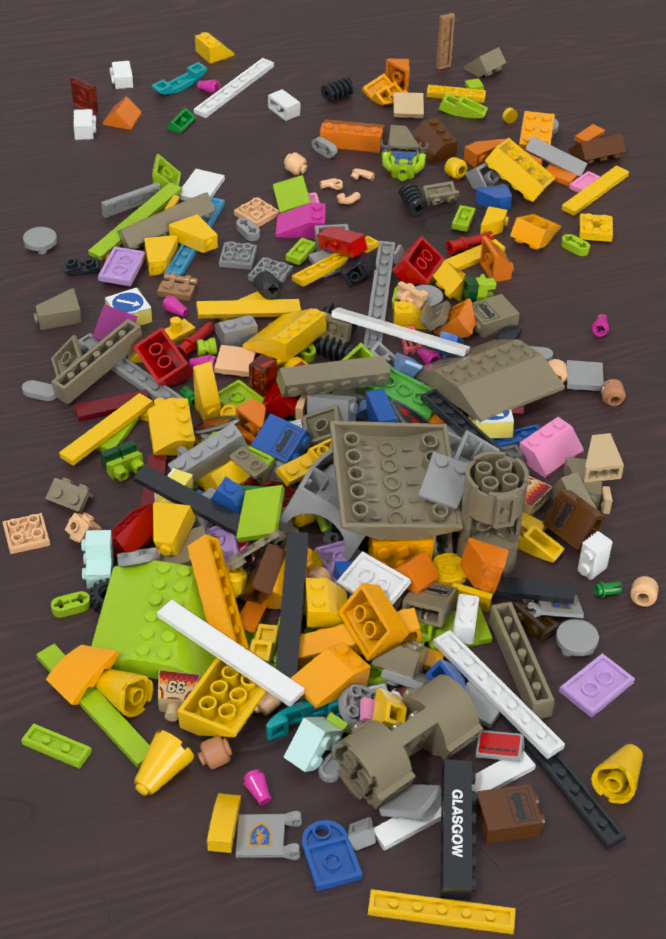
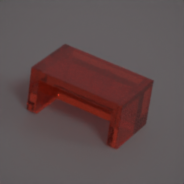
[249,354,277,398]

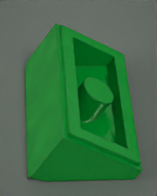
[166,108,196,134]

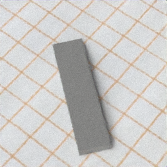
[525,136,588,178]
[101,182,161,218]

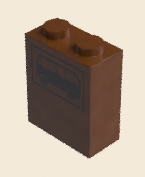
[543,490,606,551]
[239,543,286,604]
[475,784,545,844]

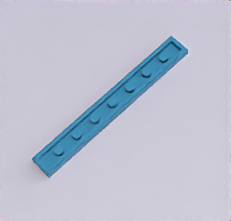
[165,197,225,276]

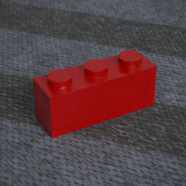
[317,226,368,258]

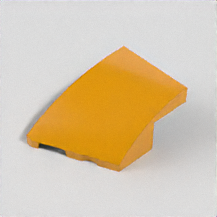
[362,73,408,105]
[46,645,120,705]

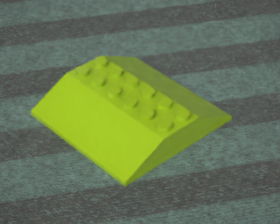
[92,560,216,679]

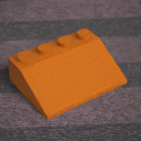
[320,120,385,153]

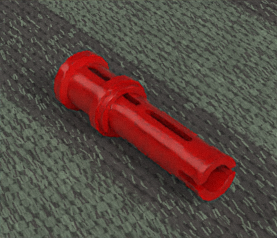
[446,231,494,255]
[176,322,215,359]

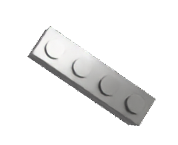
[168,423,248,483]

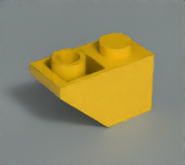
[372,688,407,729]

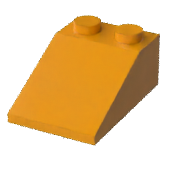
[510,214,562,250]
[290,642,371,708]

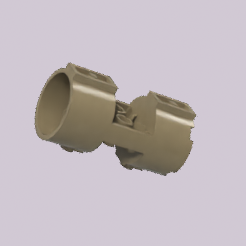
[456,451,529,577]
[332,675,483,809]

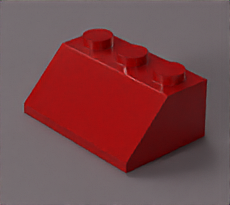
[392,236,445,285]
[132,327,193,386]
[262,361,305,418]
[111,502,154,559]

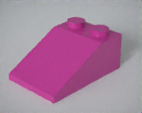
[276,203,325,239]

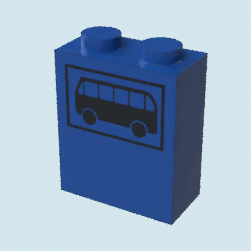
[251,413,313,464]

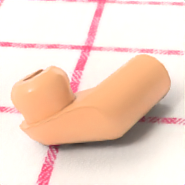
[351,168,375,181]
[320,178,343,190]
[337,192,360,204]

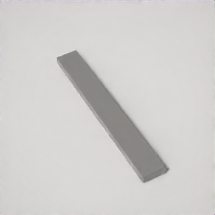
[78,333,183,400]

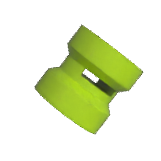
[196,338,217,357]

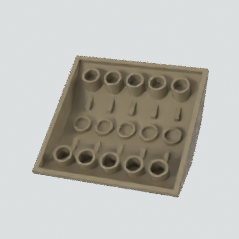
[415,339,565,423]
[329,421,463,540]

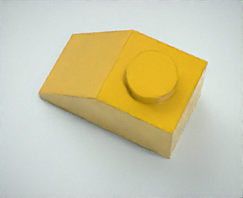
[480,206,509,236]
[393,301,428,329]

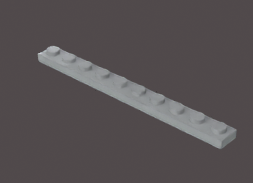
[364,241,395,350]

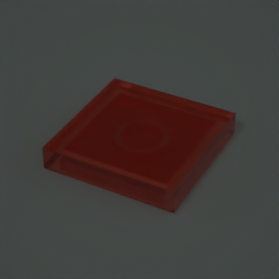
[70,76,98,114]

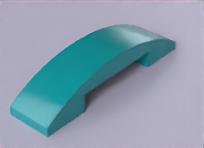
[151,62,207,94]
[266,699,342,741]

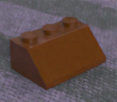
[412,118,458,163]
[569,134,626,164]

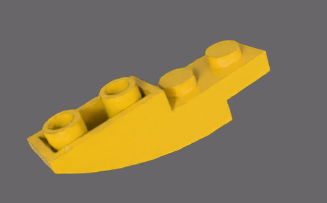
[275,438,332,486]

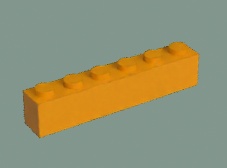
[187,534,249,650]
[298,608,422,670]

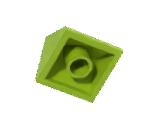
[152,154,181,189]

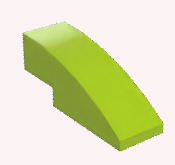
[438,93,488,118]

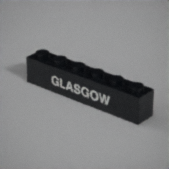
[440,759,476,901]

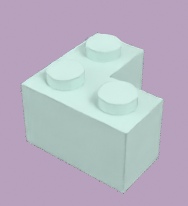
[82,530,114,589]
[284,717,344,772]

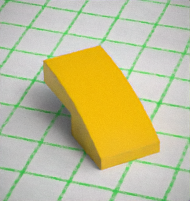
[249,624,279,662]

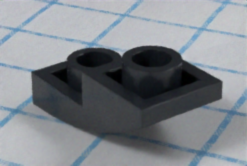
[63,257,101,276]

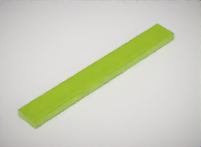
[88,182,182,261]
[36,644,150,768]

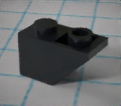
[342,252,377,287]

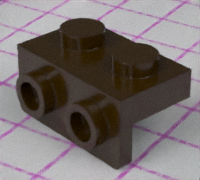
[513,600,559,642]

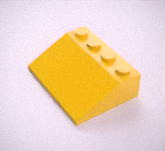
[485,138,555,202]
[243,308,327,363]
[177,657,279,737]

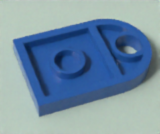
[302,820,363,891]

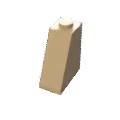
[583,433,624,483]

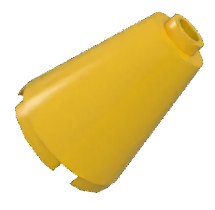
[95,669,153,718]
[134,730,194,796]
[591,744,643,804]

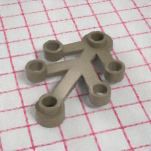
[226,527,287,571]

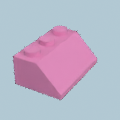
[519,417,584,478]

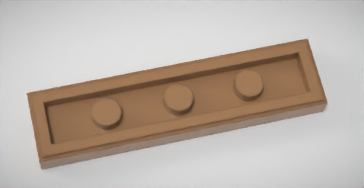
[436,13,455,70]

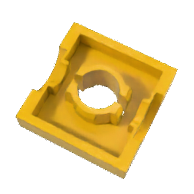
[579,213,613,242]

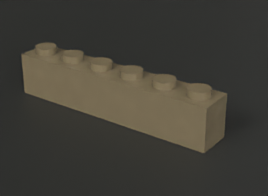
[117,192,215,250]
[51,319,143,404]
[276,355,391,397]
[489,602,555,719]

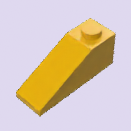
[193,362,221,421]

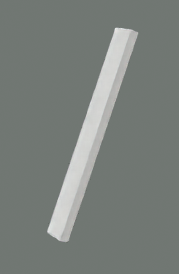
[194,58,274,118]
[331,307,470,357]
[157,600,305,707]
[433,630,565,759]
[374,751,536,851]

